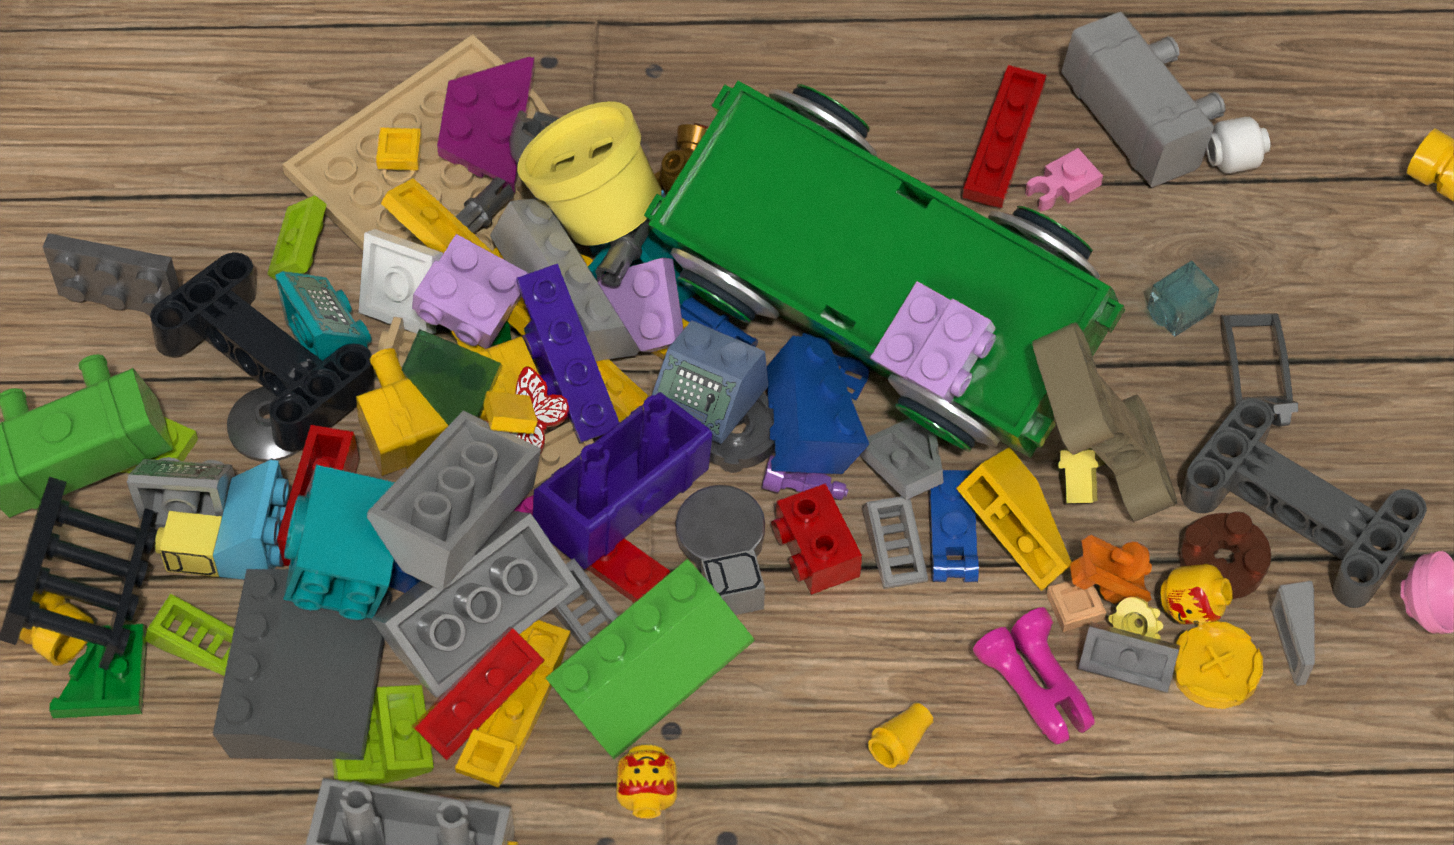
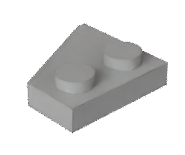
[860,418,944,500]

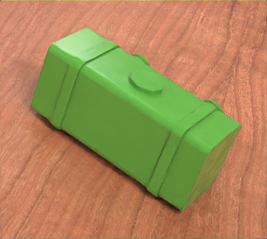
[0,354,173,518]

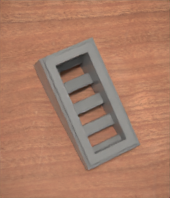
[863,496,928,589]
[551,559,618,647]
[1271,581,1315,686]

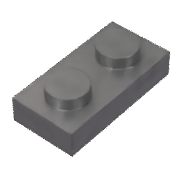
[1078,622,1180,693]

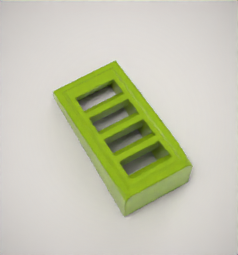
[145,593,234,676]

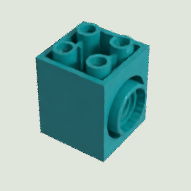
[283,465,395,620]

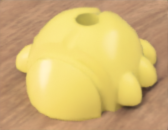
[1108,596,1163,640]

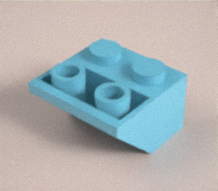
[213,460,289,580]

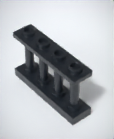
[0,476,157,670]

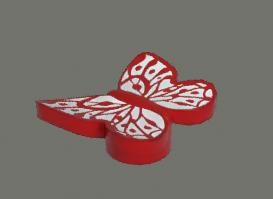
[486,366,569,454]

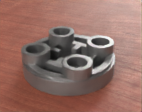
[676,485,765,570]

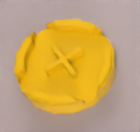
[1172,621,1263,709]

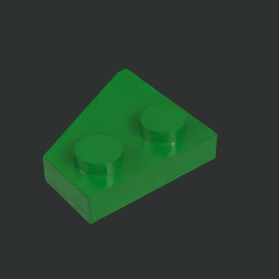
[49,624,146,718]

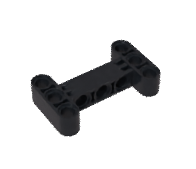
[150,252,375,451]

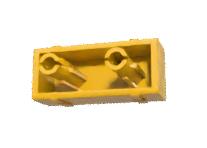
[356,330,539,476]

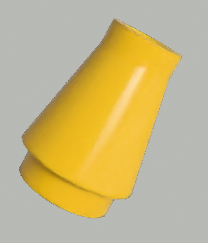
[868,703,933,768]

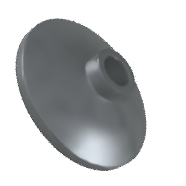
[227,387,302,462]

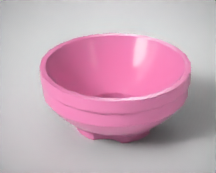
[1401,551,1454,634]

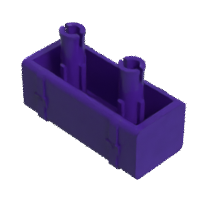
[533,392,713,569]

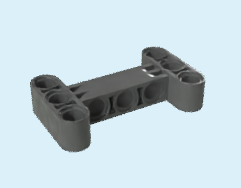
[1181,398,1427,608]

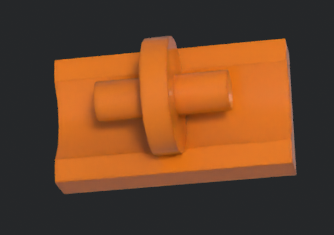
[1070,535,1152,605]

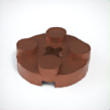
[1179,511,1271,599]

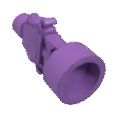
[761,455,848,500]

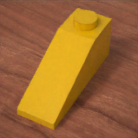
[956,447,1071,591]

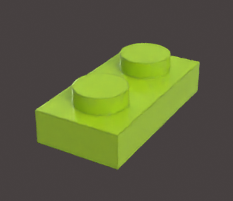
[267,195,327,280]

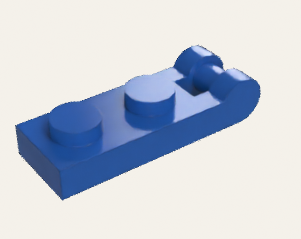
[929,470,979,582]

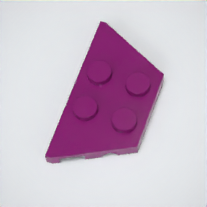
[437,57,535,193]

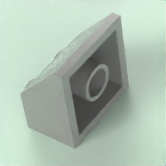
[127,457,235,528]

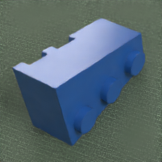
[767,336,869,474]

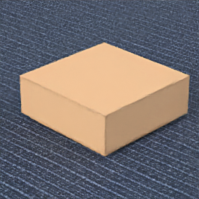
[1046,580,1106,632]

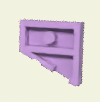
[597,258,684,352]

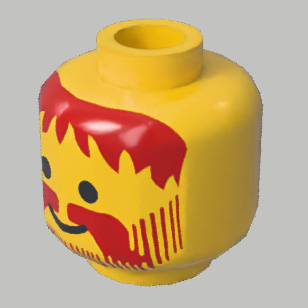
[1161,564,1232,625]
[616,745,677,819]

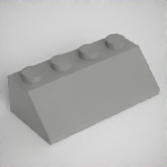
[490,198,640,361]
[367,411,541,591]
[371,511,581,697]

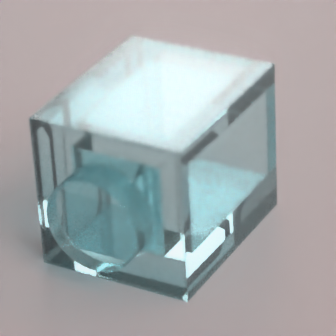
[1147,260,1219,337]

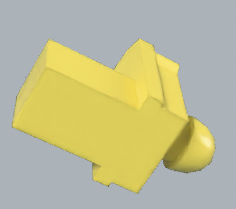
[1058,448,1106,503]

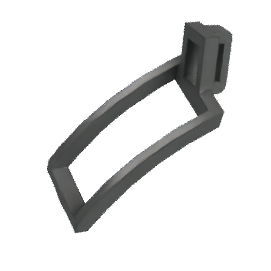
[1221,313,1298,426]

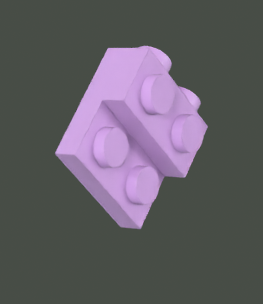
[412,234,529,349]
[870,281,996,404]

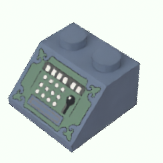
[652,320,768,444]

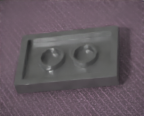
[43,233,180,316]

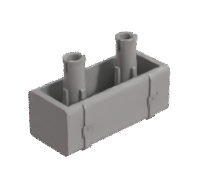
[1061,12,1225,187]
[306,778,515,845]

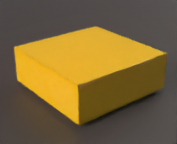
[376,127,422,170]
[483,391,537,434]

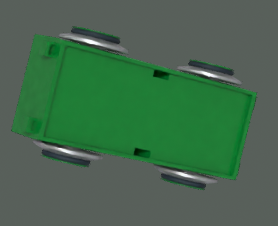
[644,80,1125,458]

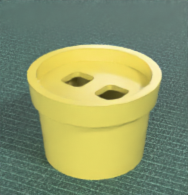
[517,102,662,246]

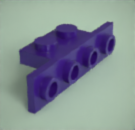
[516,263,620,444]

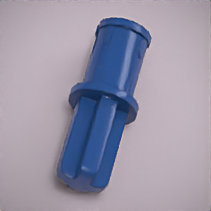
[680,298,758,347]

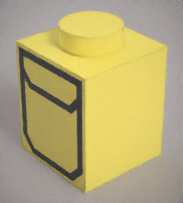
[155,511,222,577]

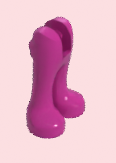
[973,607,1095,745]

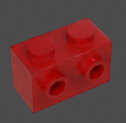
[772,483,862,595]

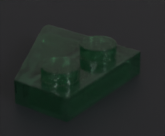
[401,329,503,425]

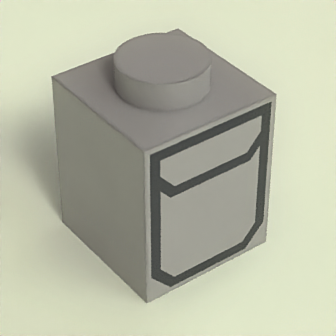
[701,549,765,615]

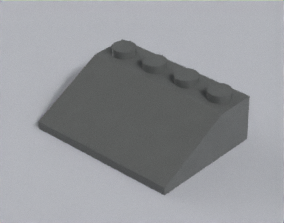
[213,569,392,760]

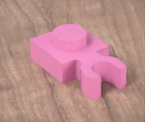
[1025,148,1103,211]

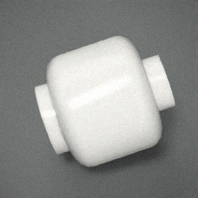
[1206,117,1270,174]

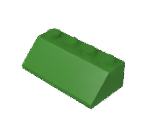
[546,559,755,760]

